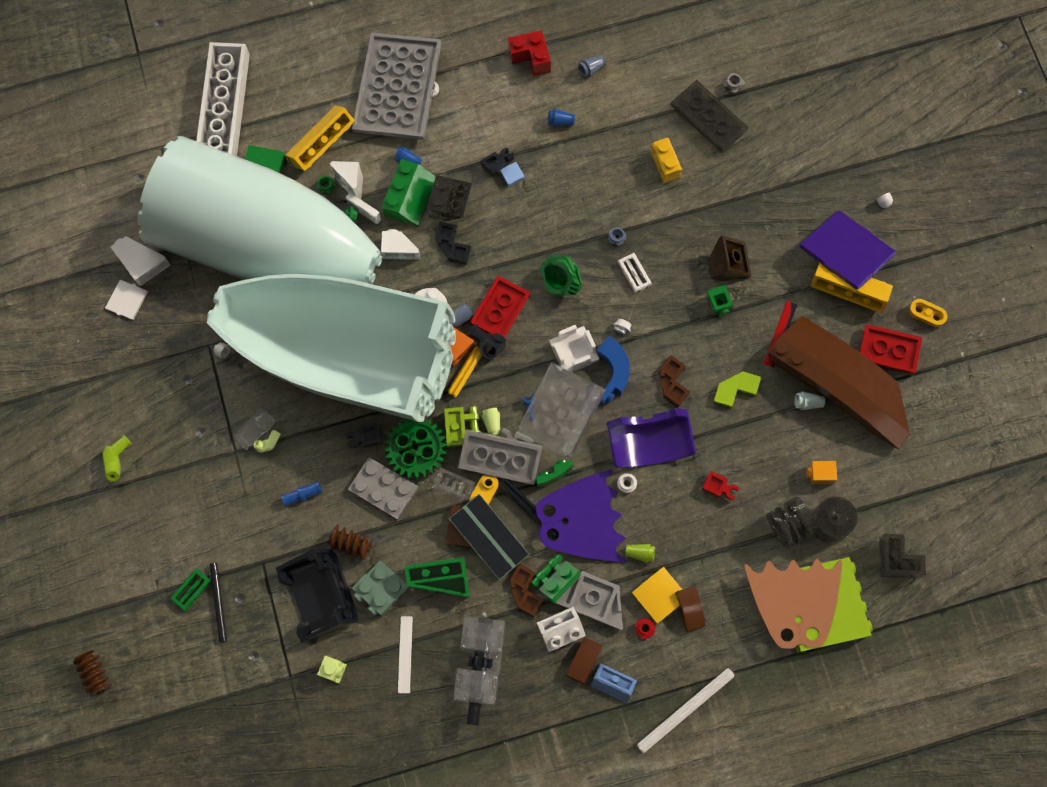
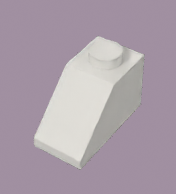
[381,229,420,260]

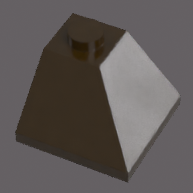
[708,235,752,281]

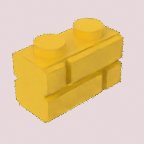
[650,138,682,183]

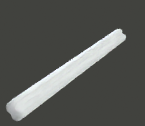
[637,668,734,753]

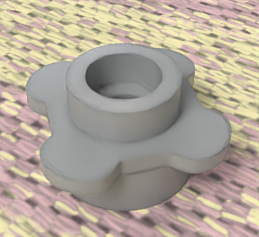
[723,73,745,93]

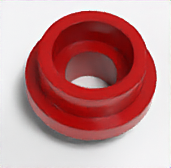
[635,618,655,639]

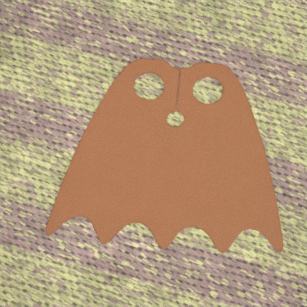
[745,559,842,649]

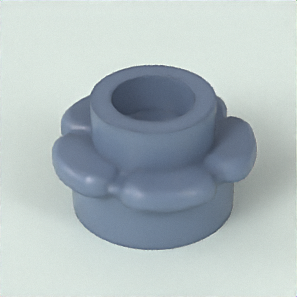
[608,227,626,245]

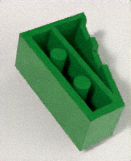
[404,557,470,597]

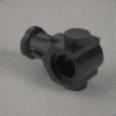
[466,324,506,361]

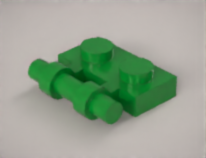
[531,553,581,603]

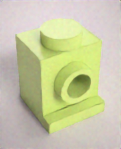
[317,656,347,684]

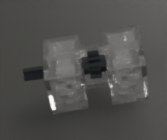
[453,616,506,726]

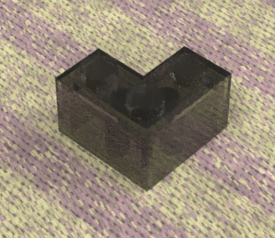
[879,534,926,579]

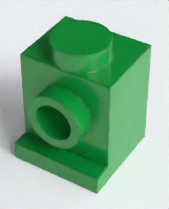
[705,285,733,317]

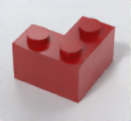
[507,30,551,76]

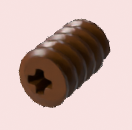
[328,524,373,560]
[73,650,112,696]

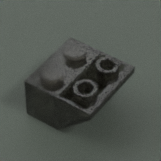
[427,175,472,221]

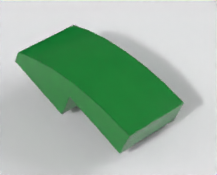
[536,459,573,488]

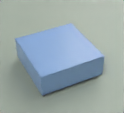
[500,162,525,187]

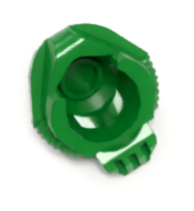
[540,255,582,297]

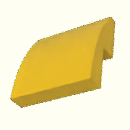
[632,567,682,624]

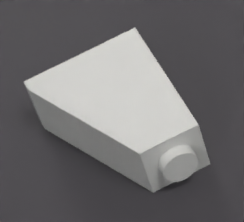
[111,236,171,286]

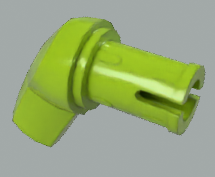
[103,435,132,482]

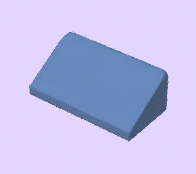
[591,663,637,703]

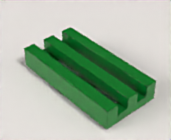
[170,568,212,612]

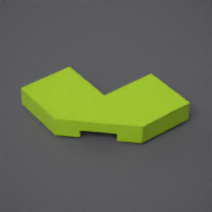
[713,372,761,408]

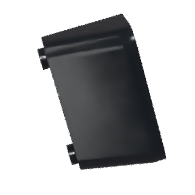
[276,549,358,643]

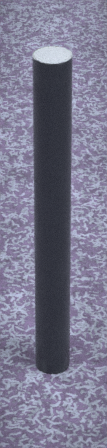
[209,563,227,643]

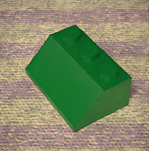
[382,159,437,227]

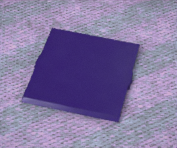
[799,211,896,290]

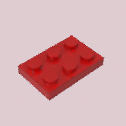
[470,276,531,338]
[859,324,923,375]

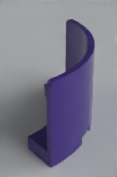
[607,408,696,468]

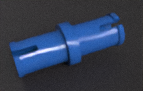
[281,481,322,507]

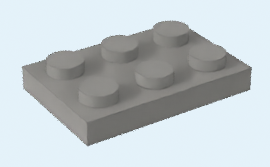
[348,457,418,520]

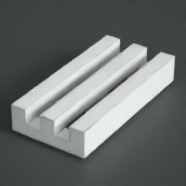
[346,193,381,224]
[617,253,652,294]

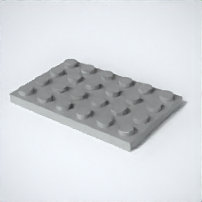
[352,33,442,140]

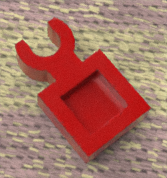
[702,471,739,501]

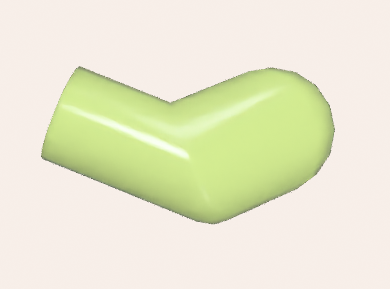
[253,430,281,453]

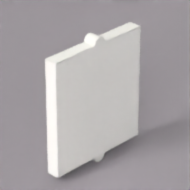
[105,280,148,320]

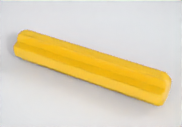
[448,346,482,397]

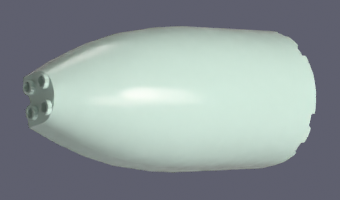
[138,136,383,284]
[207,274,456,422]

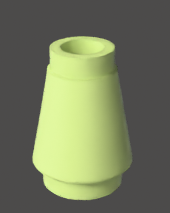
[481,408,501,436]

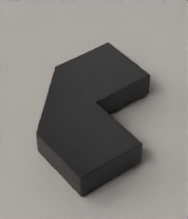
[435,221,471,265]

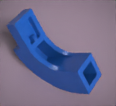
[597,336,630,406]

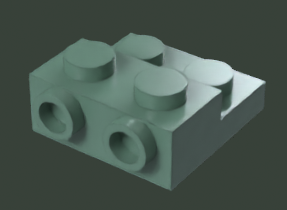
[352,560,409,617]

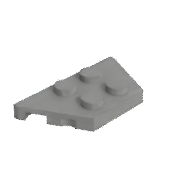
[550,571,623,631]

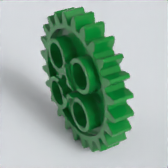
[384,418,447,480]

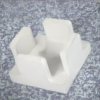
[549,325,599,376]

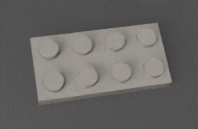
[458,429,543,485]

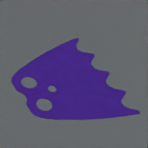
[536,469,627,562]

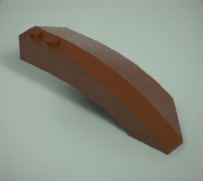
[768,316,910,450]

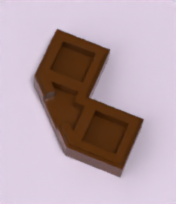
[659,355,690,408]
[509,564,544,618]

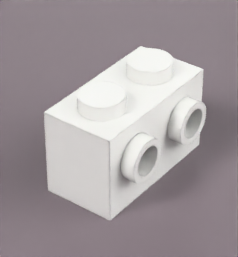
[537,607,586,652]

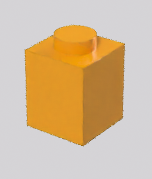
[806,461,837,484]

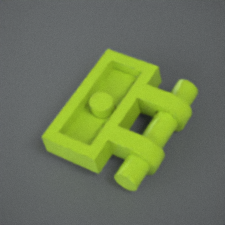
[444,406,481,448]

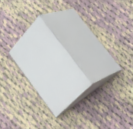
[330,161,363,199]

